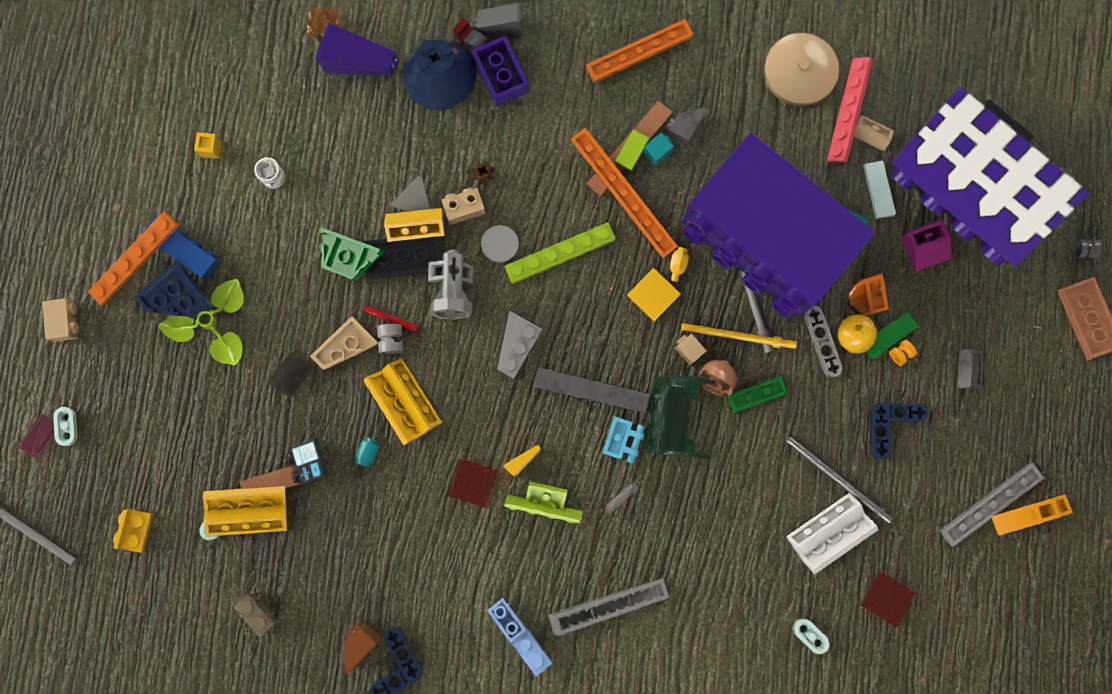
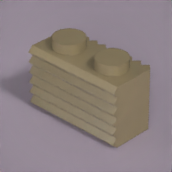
[234,593,279,637]

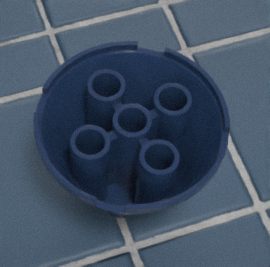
[402,38,476,110]

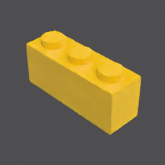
[384,208,444,242]

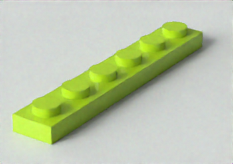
[504,222,616,284]

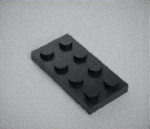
[363,236,442,280]

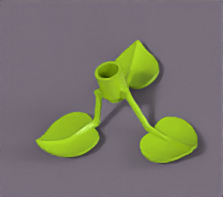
[158,279,244,366]

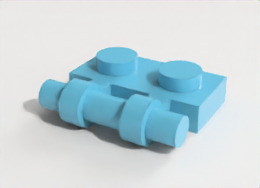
[602,416,645,464]

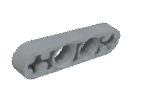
[804,306,843,378]

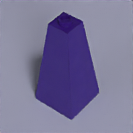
[315,23,399,75]

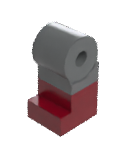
[452,18,489,50]

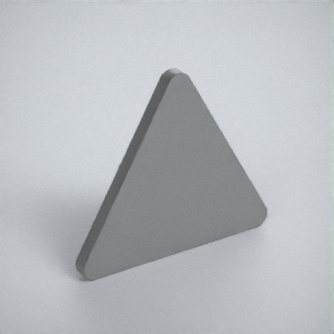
[391,176,430,211]

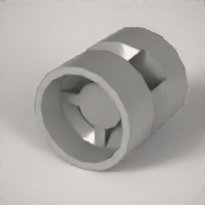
[377,324,404,354]

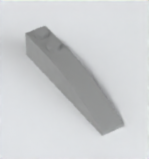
[548,579,669,636]

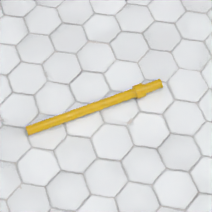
[681,323,797,349]

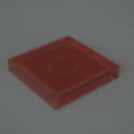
[448,459,497,508]
[860,572,915,627]

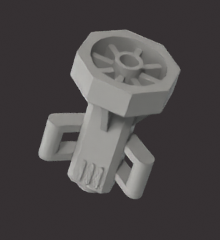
[428,250,473,320]

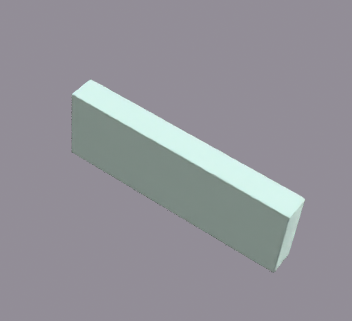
[863,161,896,219]

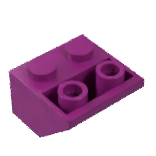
[901,220,951,272]

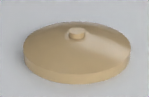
[764,33,839,106]

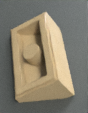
[854,115,894,151]

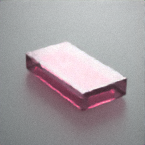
[17,414,54,458]

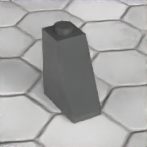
[474,3,522,37]

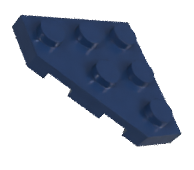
[135,261,214,319]

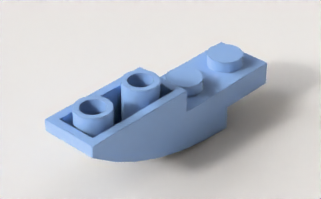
[487,598,553,676]

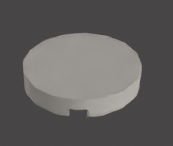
[481,225,519,263]

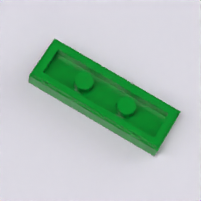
[866,311,919,360]
[727,376,788,413]

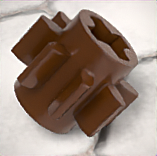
[472,161,495,185]

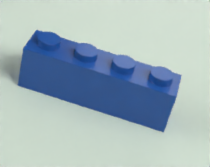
[141,217,221,281]

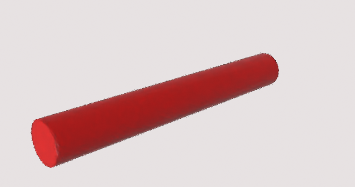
[363,305,419,333]

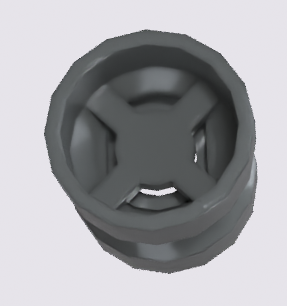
[1073,239,1101,258]

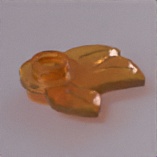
[306,7,338,38]

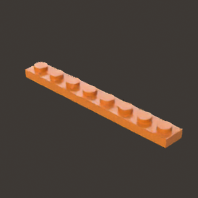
[570,128,678,258]

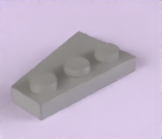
[497,311,542,379]

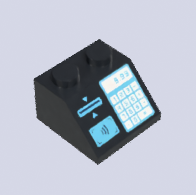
[286,438,329,487]

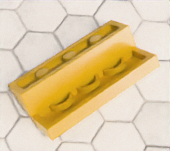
[363,358,442,445]
[203,486,287,536]

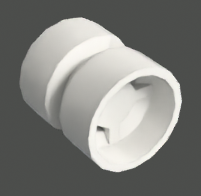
[254,157,285,189]

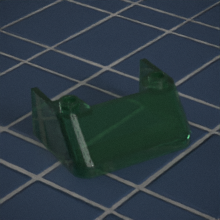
[646,376,716,459]

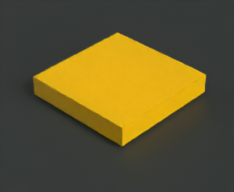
[627,268,681,321]

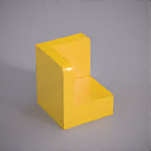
[194,132,222,159]

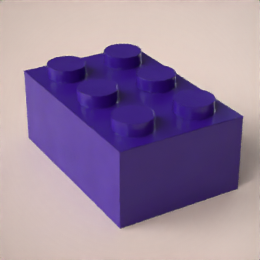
[471,35,529,107]

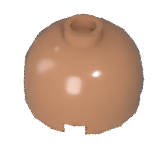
[697,360,737,396]

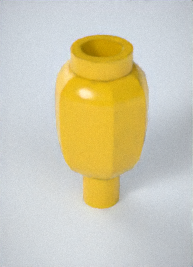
[670,247,690,282]

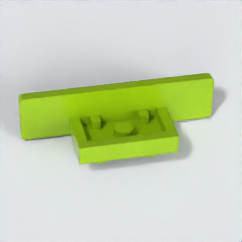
[504,481,583,523]

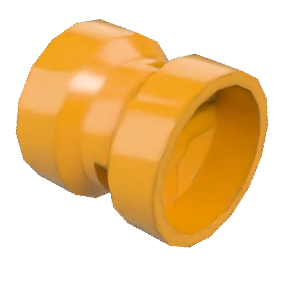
[889,340,917,366]

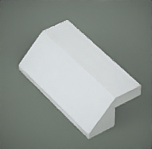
[786,493,878,574]

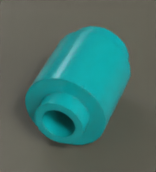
[355,437,380,468]

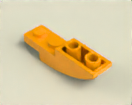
[991,494,1073,535]

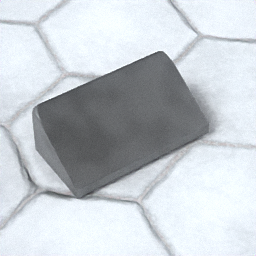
[958,349,983,389]

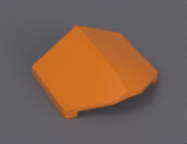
[848,274,889,316]

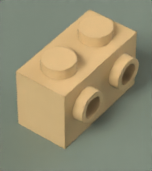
[441,187,486,225]
[43,298,79,342]

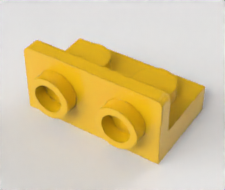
[113,509,153,553]

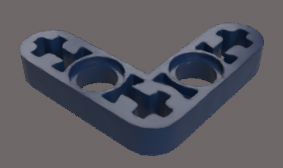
[870,403,929,460]
[368,627,422,694]

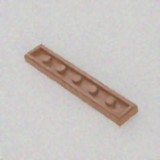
[587,101,673,196]

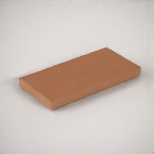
[1057,277,1112,360]

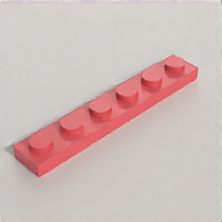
[827,57,873,164]

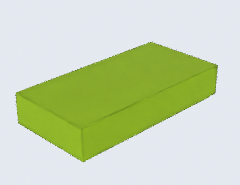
[615,129,649,171]

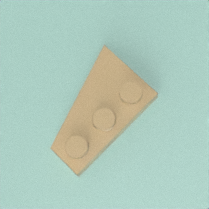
[310,316,378,371]

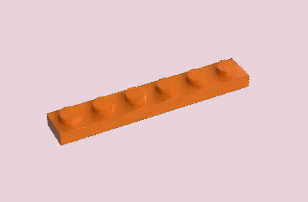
[586,19,693,83]
[88,211,180,306]

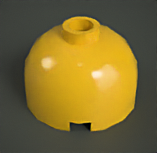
[837,314,877,354]

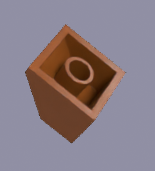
[344,622,382,674]

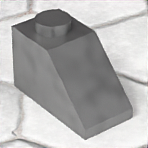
[667,108,707,146]

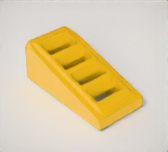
[503,445,541,477]

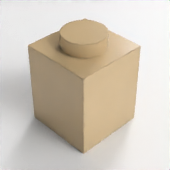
[675,333,706,365]

